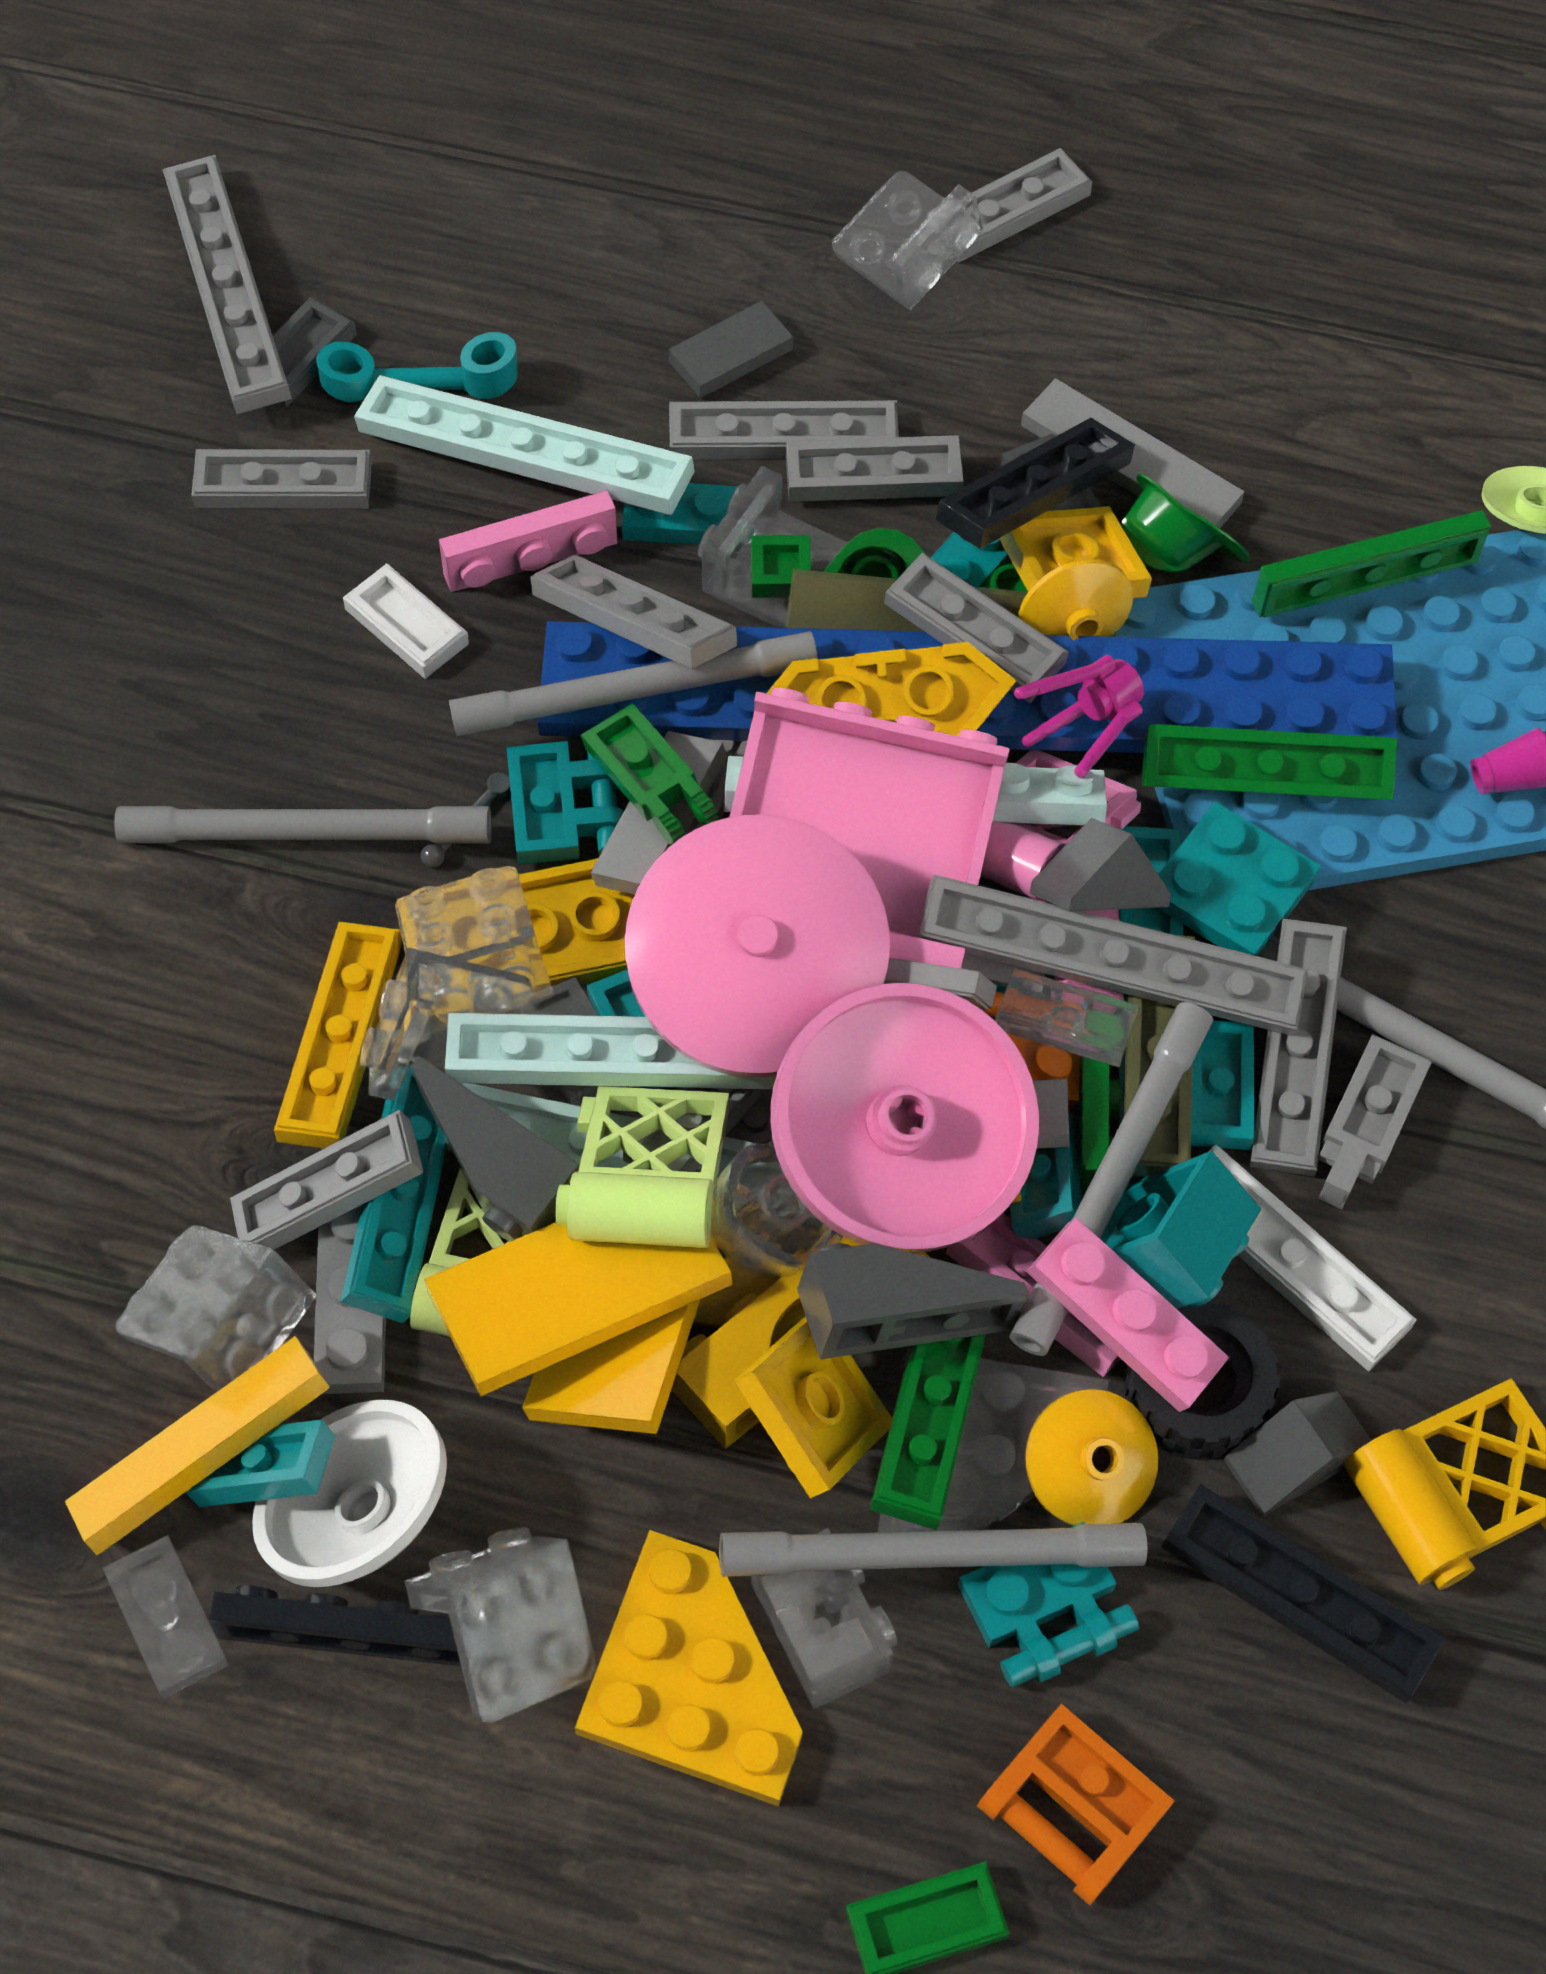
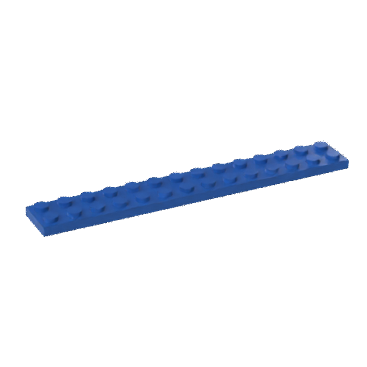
[537,621,1399,753]

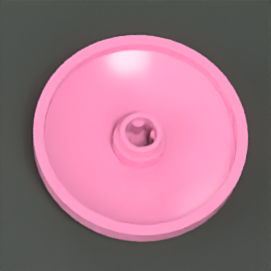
[625,814,890,1078]
[770,983,1039,1253]

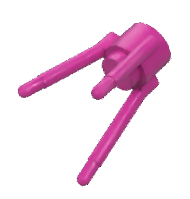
[1014,654,1144,778]

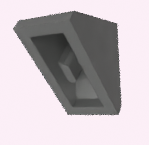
[1030,818,1171,911]
[1224,1391,1372,1517]

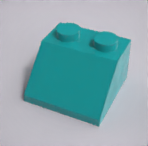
[1101,1151,1261,1309]

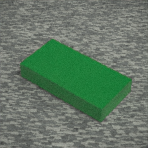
[845,1861,1010,1974]

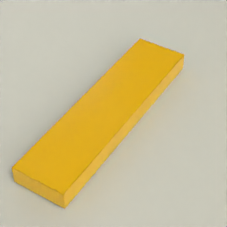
[274,922,402,1149]
[65,1336,330,1555]

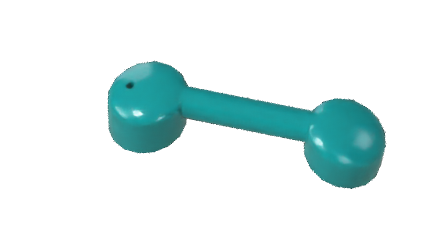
[316,332,518,403]

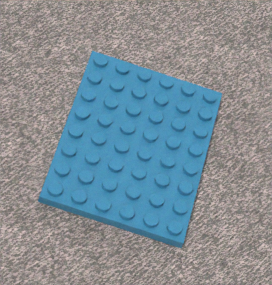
[1113,529,1546,891]

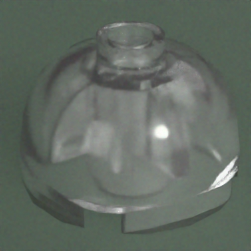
[711,1139,843,1278]

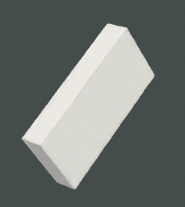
[343,563,469,679]

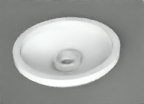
[252,1400,447,1587]

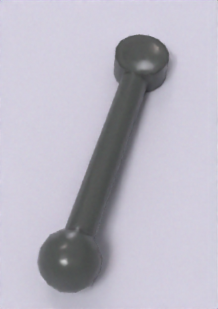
[420,772,511,868]

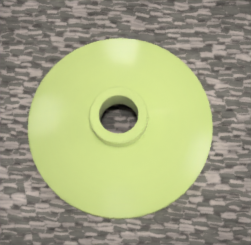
[1481,466,1546,534]

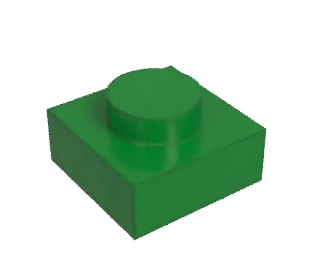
[751,535,811,598]

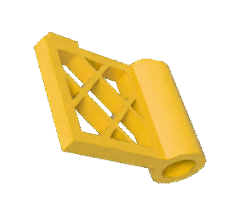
[1343,1378,1546,1590]

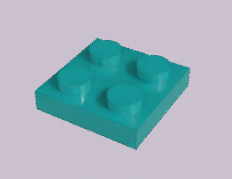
[1156,801,1321,956]

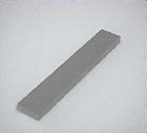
[162,155,292,414]
[917,874,1308,1035]

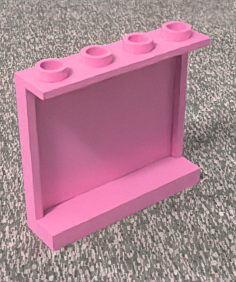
[730,688,1010,968]

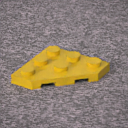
[766,642,1016,737]
[575,1530,803,1807]

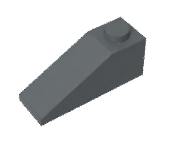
[410,1055,580,1242]
[797,1243,1029,1360]

